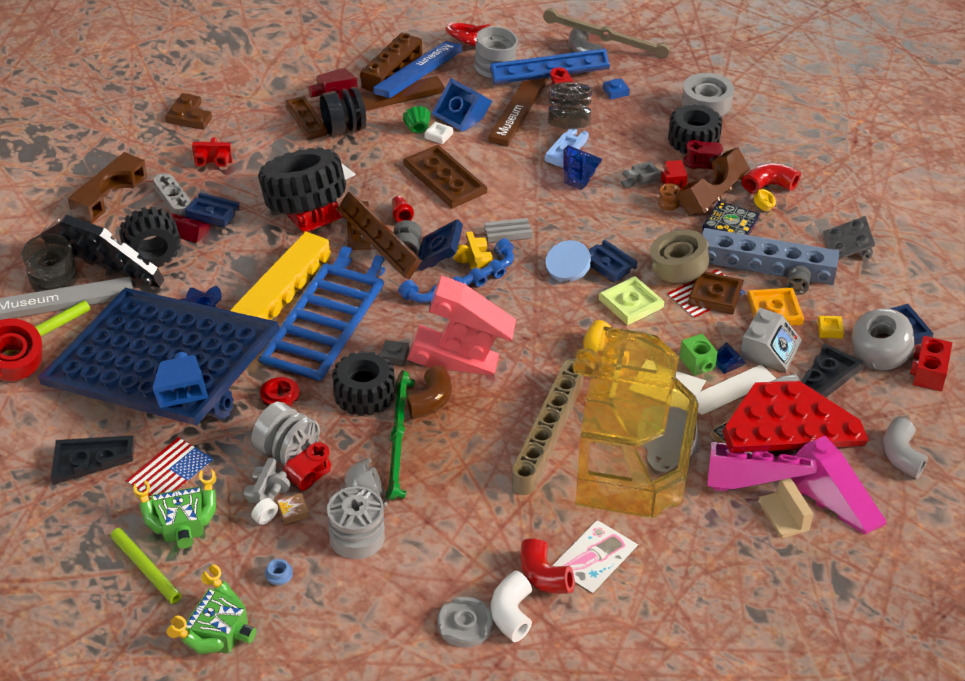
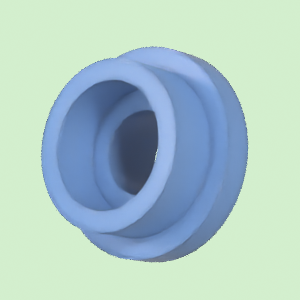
[265,559,293,585]

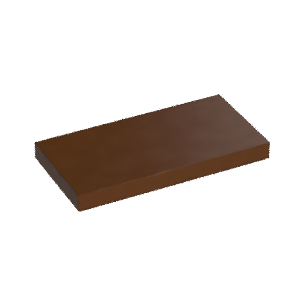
[403,145,487,209]

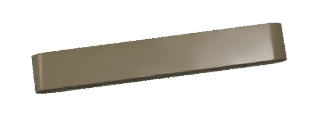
[512,359,585,495]

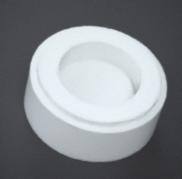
[251,498,278,525]

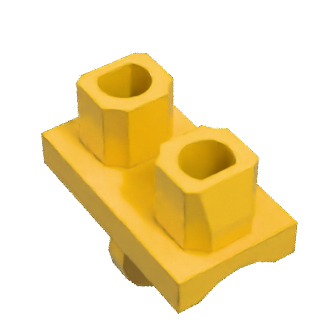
[453,231,492,270]

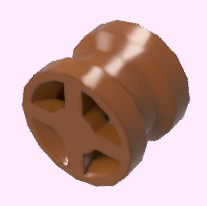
[658,184,680,211]

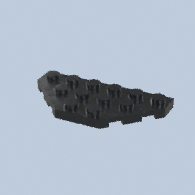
[40,214,164,287]

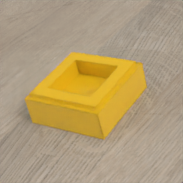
[817,316,844,339]

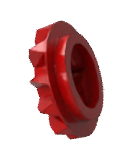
[260,377,300,406]

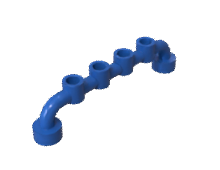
[398,238,514,303]

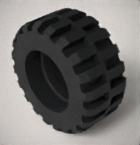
[258,148,346,214]

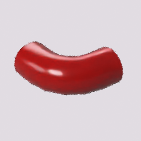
[741,163,801,194]
[520,538,575,594]

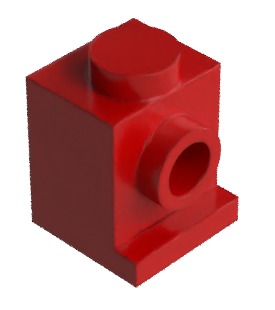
[661,160,687,189]

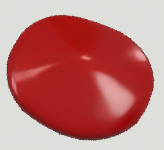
[445,23,490,46]

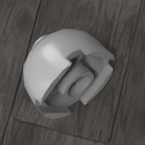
[341,458,388,508]

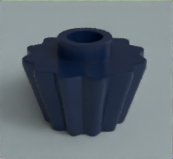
[207,389,234,420]

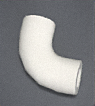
[490,571,532,642]

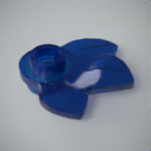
[179,286,222,308]

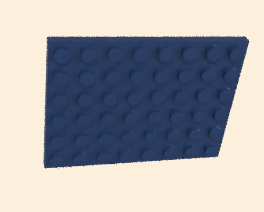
[37,287,280,426]

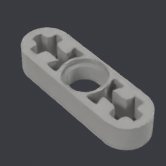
[154,173,191,217]

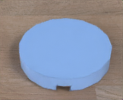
[545,240,591,282]

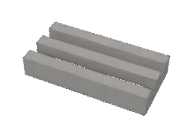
[484,218,532,243]

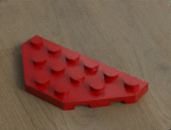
[722,381,869,453]

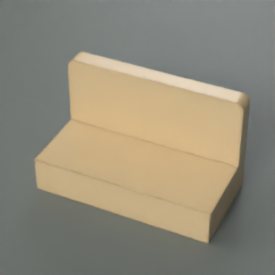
[758,478,813,538]

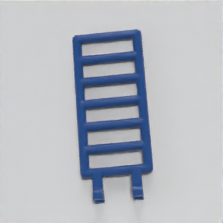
[258,246,385,381]

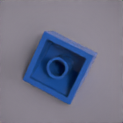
[431,78,492,132]

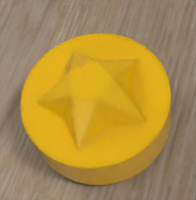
[754,189,776,211]

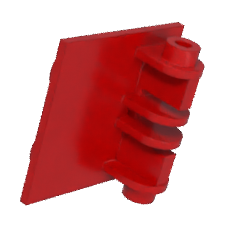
[285,201,342,233]

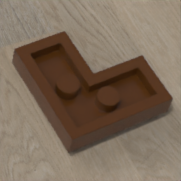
[165,93,212,130]

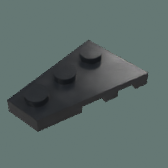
[801,343,863,397]
[51,435,135,485]

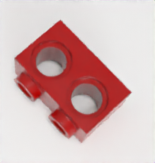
[910,336,953,392]

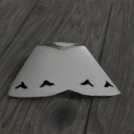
[636,406,702,473]

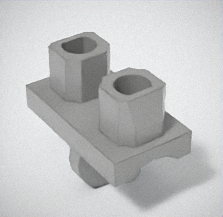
[243,458,290,503]

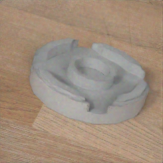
[438,597,493,648]

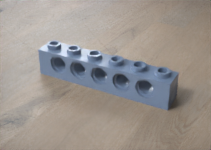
[702,228,840,285]

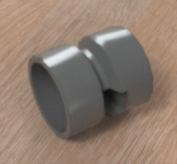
[393,220,422,256]

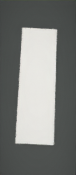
[692,364,776,415]

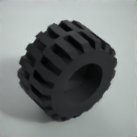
[668,104,722,154]
[119,207,181,267]
[332,351,395,416]

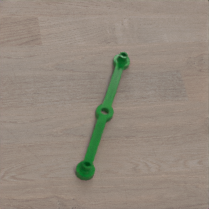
[386,370,415,501]

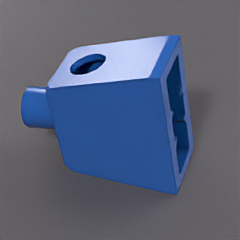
[153,352,208,408]

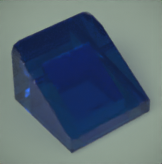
[716,342,746,374]

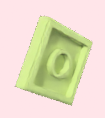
[599,276,665,325]

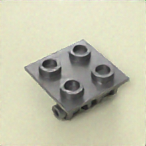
[823,216,875,260]

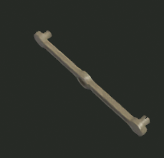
[543,8,670,58]

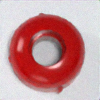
[0,318,43,382]

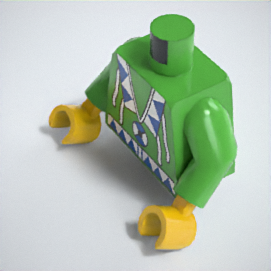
[133,470,216,548]
[167,564,257,655]

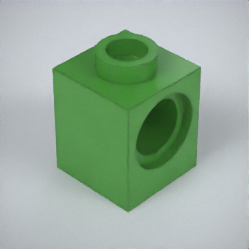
[679,333,718,376]

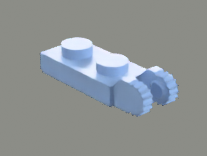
[545,127,589,168]

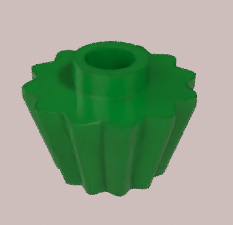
[402,106,430,134]

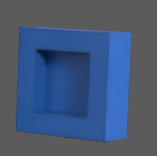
[603,78,630,99]

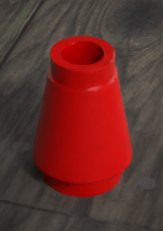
[392,196,414,222]

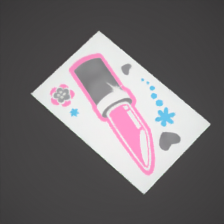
[553,520,638,593]

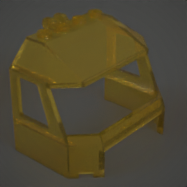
[572,326,699,518]

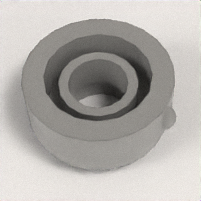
[682,73,734,117]
[852,308,915,370]

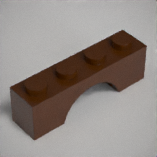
[676,147,750,216]
[68,152,147,223]

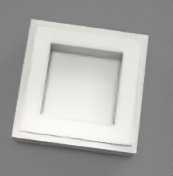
[425,122,453,144]

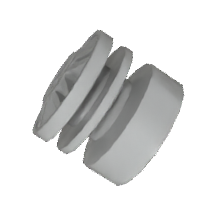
[474,26,518,78]
[251,401,320,466]
[327,486,385,559]

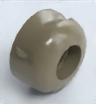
[650,230,709,284]

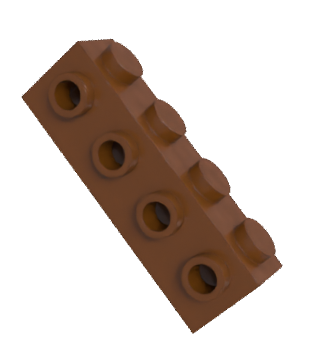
[360,32,422,91]

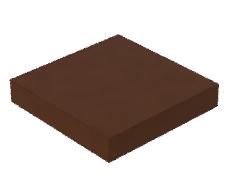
[688,271,744,314]

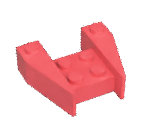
[407,275,517,376]

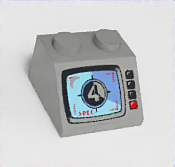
[740,308,802,373]

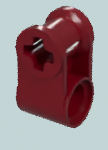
[683,140,724,170]

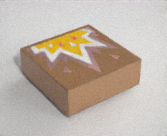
[276,493,310,525]

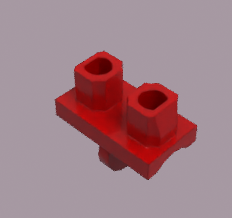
[192,137,233,167]

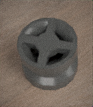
[786,265,811,295]

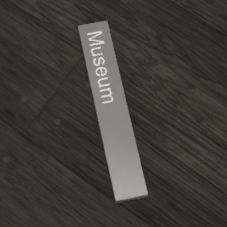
[0,277,133,320]

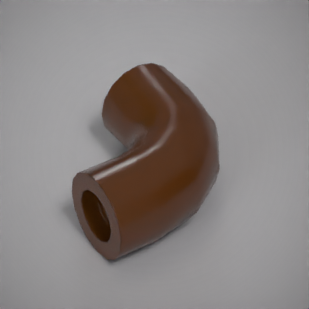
[406,366,452,419]

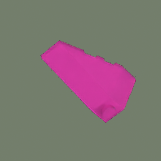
[791,436,887,535]
[707,442,817,491]

